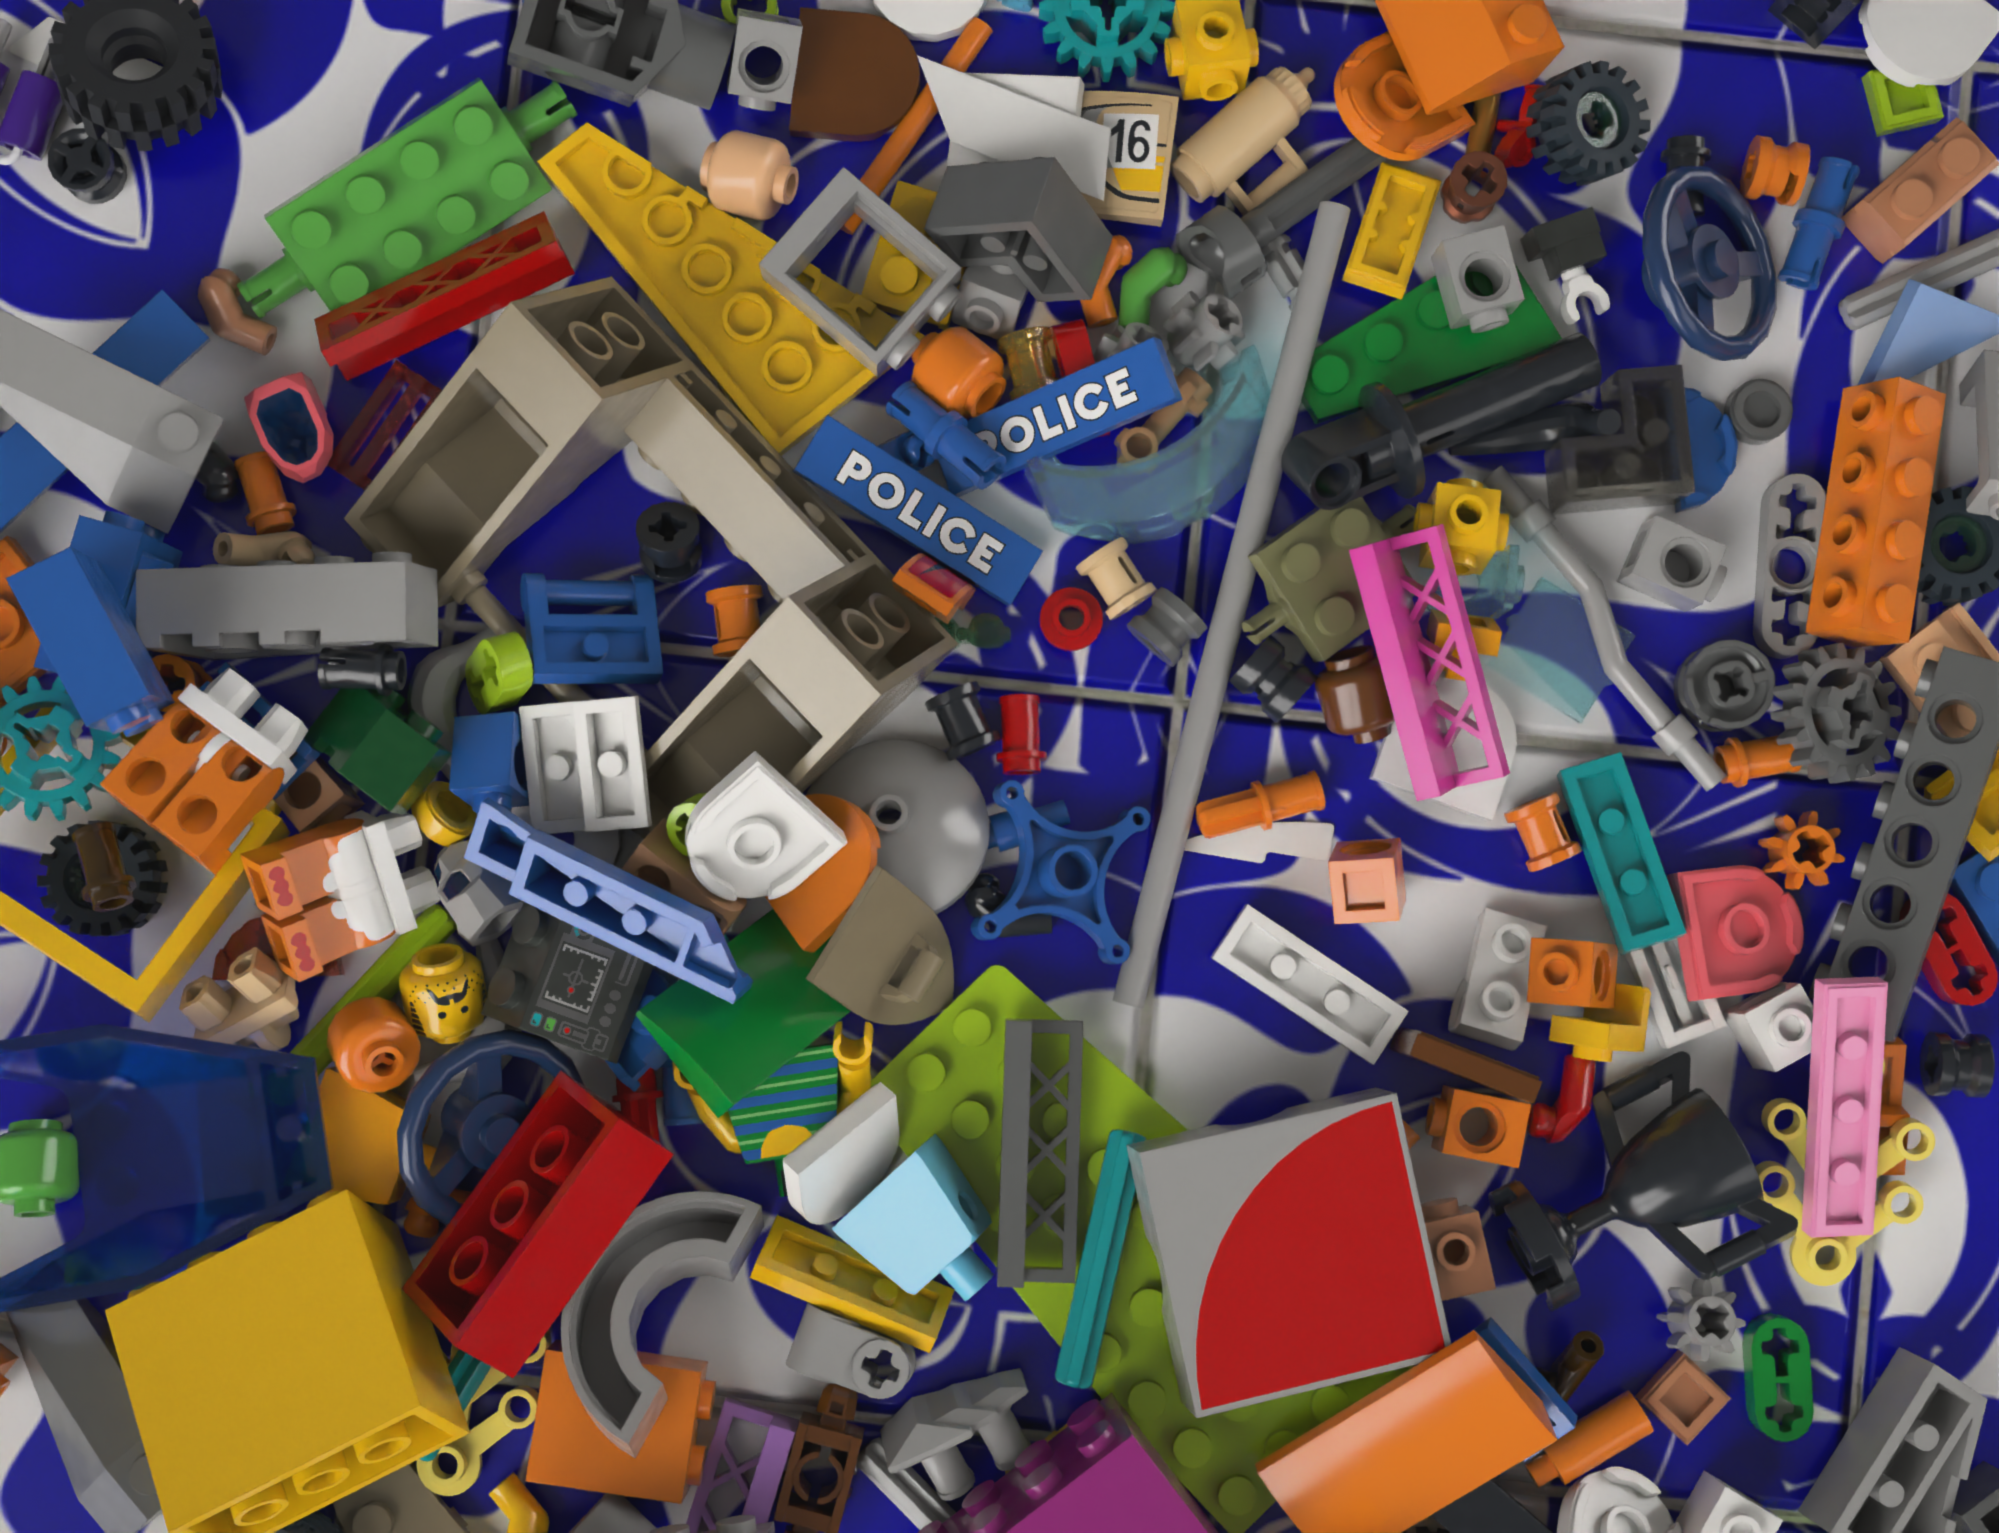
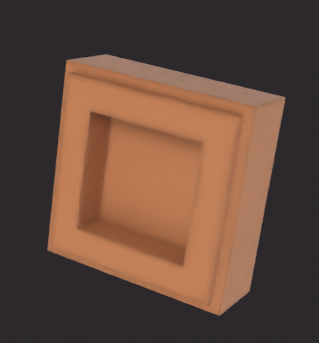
[1635,1350,1731,1445]

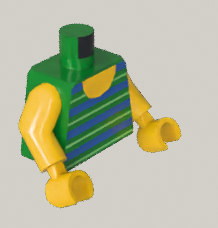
[672,1021,874,1197]

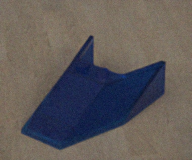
[0,1024,334,1313]

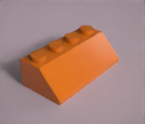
[1375,0,1565,116]

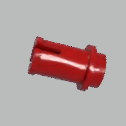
[996,694,1047,775]

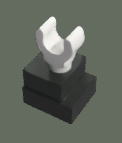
[1520,207,1610,325]

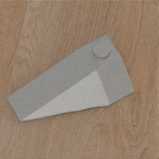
[0,309,225,534]

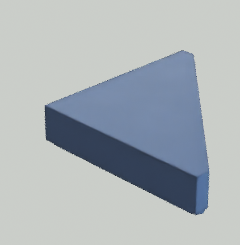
[1857,279,1999,385]

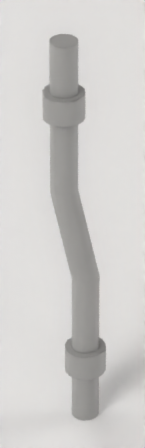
[1483,465,1727,792]

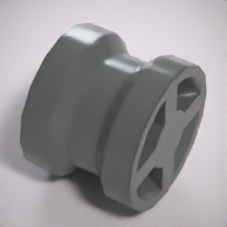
[1127,587,1207,667]

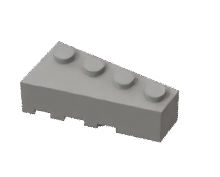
[136,552,438,661]

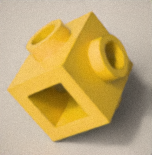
[1164,0,1259,101]
[1413,478,1509,576]

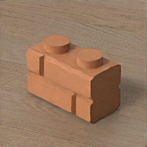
[1841,117,1999,264]

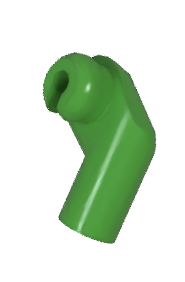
[1118,247,1188,328]

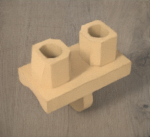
[179,947,299,1059]

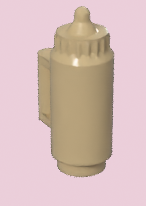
[1170,66,1315,216]

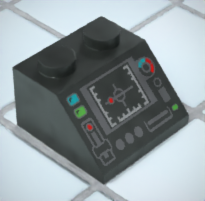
[481,902,654,1064]

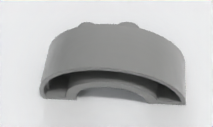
[561,1191,764,1458]

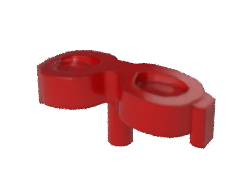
[1494,84,1543,168]

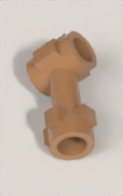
[1114,367,1213,475]

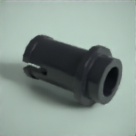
[1660,135,1711,218]
[318,644,407,696]

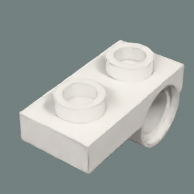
[1448,908,1547,1051]

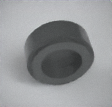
[1724,379,1793,445]

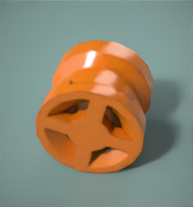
[1740,135,1810,207]

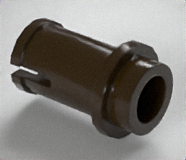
[72,822,137,912]

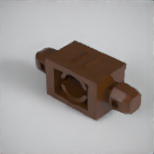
[773,1383,865,1533]

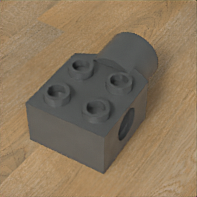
[507,0,736,110]

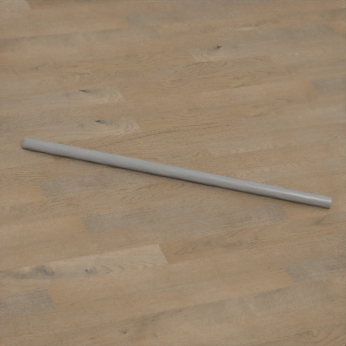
[1112,201,1351,1008]

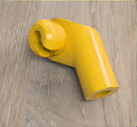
[488,1472,550,1533]

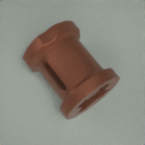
[1440,151,1507,224]

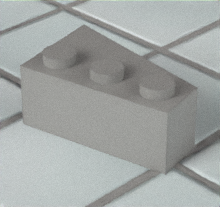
[1798,1347,1988,1533]

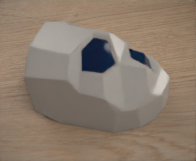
[434,840,524,947]

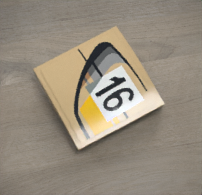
[1081,91,1179,227]

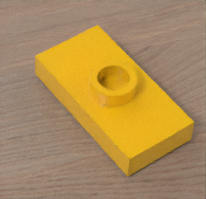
[1342,162,1442,300]

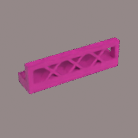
[1349,524,1510,801]

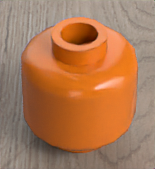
[911,326,1006,419]
[327,997,421,1093]

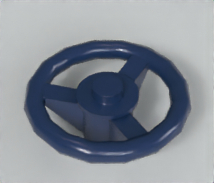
[1642,166,1777,361]
[397,1029,586,1226]

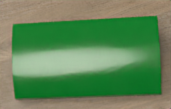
[635,909,851,1118]

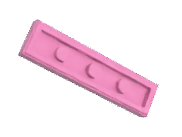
[1802,977,1888,1238]

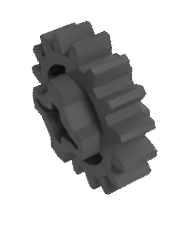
[1770,643,1902,784]

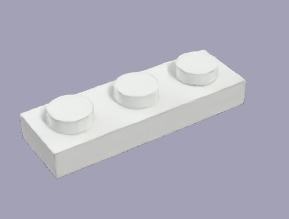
[1210,904,1409,1065]

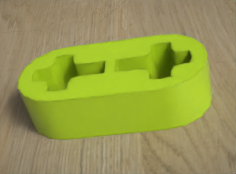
[465,631,533,714]

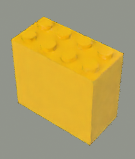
[105,1189,471,1533]

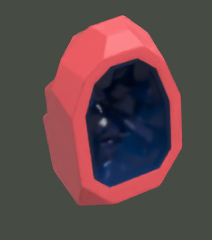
[244,372,334,483]

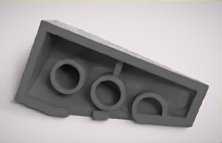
[4,1264,162,1533]

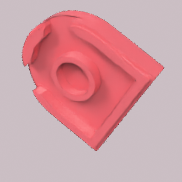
[1667,865,1804,1002]

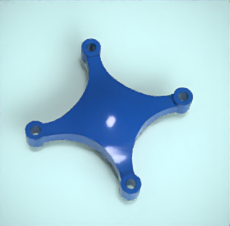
[971,780,1151,964]

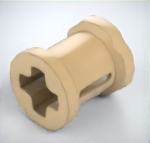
[1076,537,1157,620]

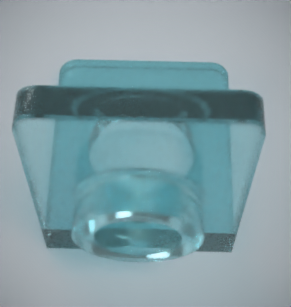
[1426,544,1525,619]

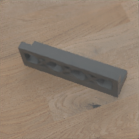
[997,1018,1083,1288]

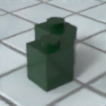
[304,689,452,815]

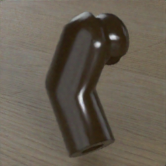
[1535,1331,1604,1402]

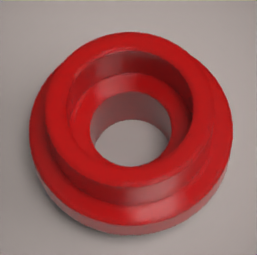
[1039,587,1103,651]

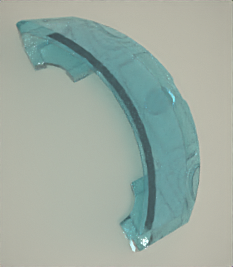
[1025,344,1271,544]

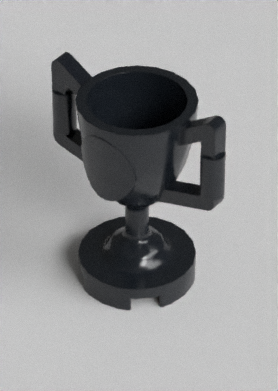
[1488,1051,1798,1312]

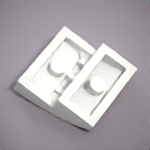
[519,696,652,834]

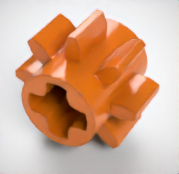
[1758,811,1845,890]

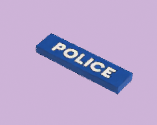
[938,337,1183,497]
[792,415,1043,606]

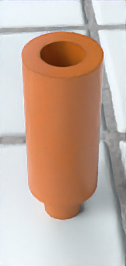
[1524,1390,1654,1488]

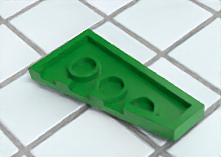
[1301,264,1562,424]

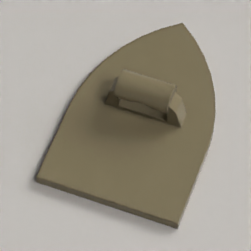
[806,865,954,1025]

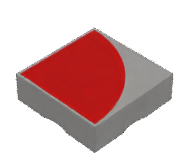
[1126,1087,1451,1418]

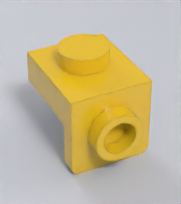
[1549,983,1651,1062]

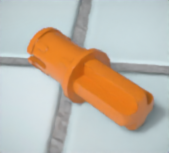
[1196,770,1326,839]

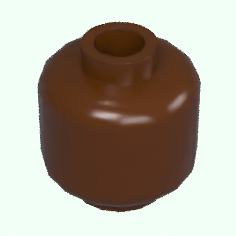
[1315,645,1395,744]

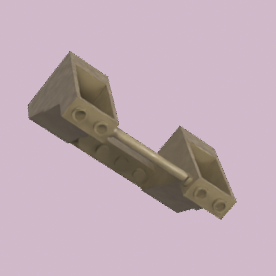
[344,276,959,840]

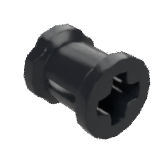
[925,681,1002,761]

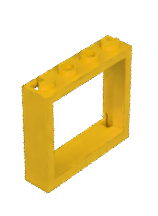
[0,708,291,1023]

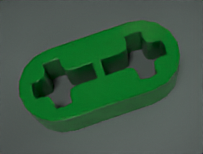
[1742,1313,1814,1442]

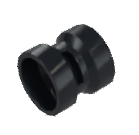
[1229,635,1318,723]

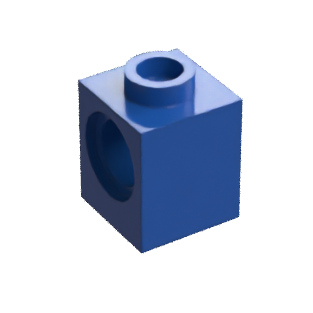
[449,711,529,813]

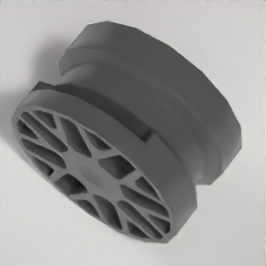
[1673,640,1775,732]

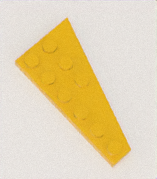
[537,122,925,456]

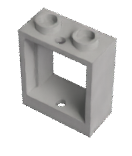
[759,167,962,377]

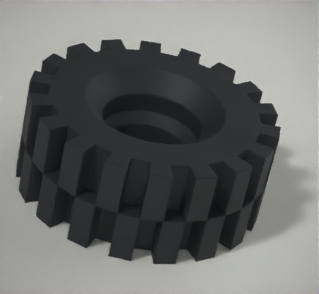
[48,0,223,151]

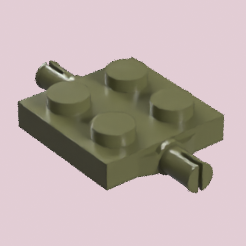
[1241,497,1416,662]

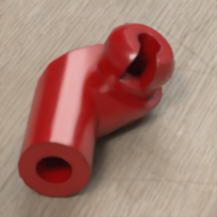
[1526,1054,1596,1143]

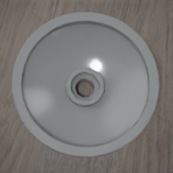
[806,739,990,914]

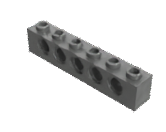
[1808,646,1999,1042]

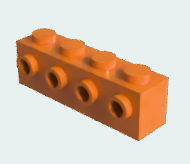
[1805,377,1946,648]

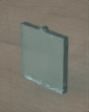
[1485,577,1636,724]

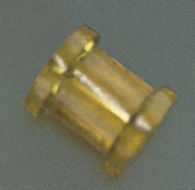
[996,326,1061,401]

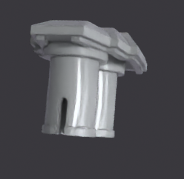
[880,1368,1031,1501]

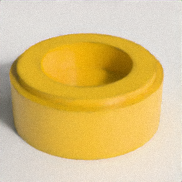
[411,781,477,847]

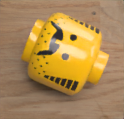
[399,943,487,1044]

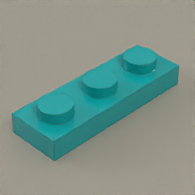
[1557,752,1686,956]

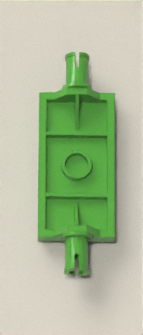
[237,77,578,319]

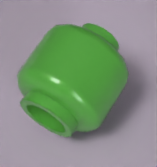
[0,1119,80,1218]

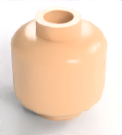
[700,130,799,221]

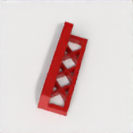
[314,211,575,381]

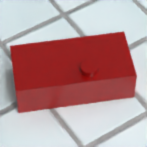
[402,1070,674,1378]

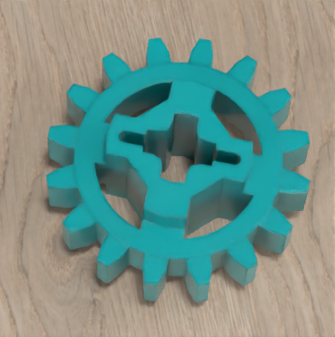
[1039,0,1175,82]
[0,676,123,821]

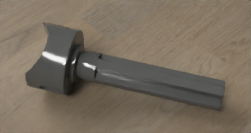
[1176,137,1388,300]

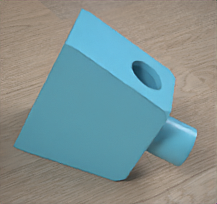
[832,1134,994,1302]

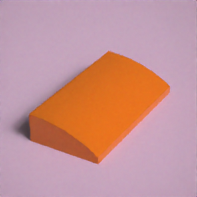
[1255,1330,1557,1533]

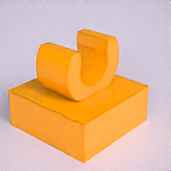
[1427,609,1502,681]

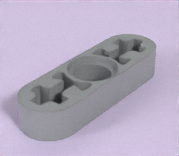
[1753,474,1826,659]

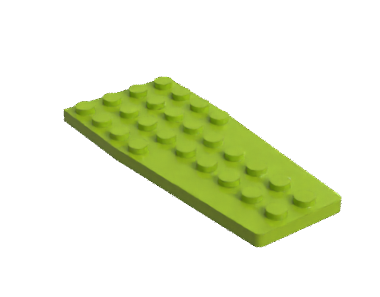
[871,965,1414,1533]

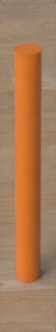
[840,17,993,235]

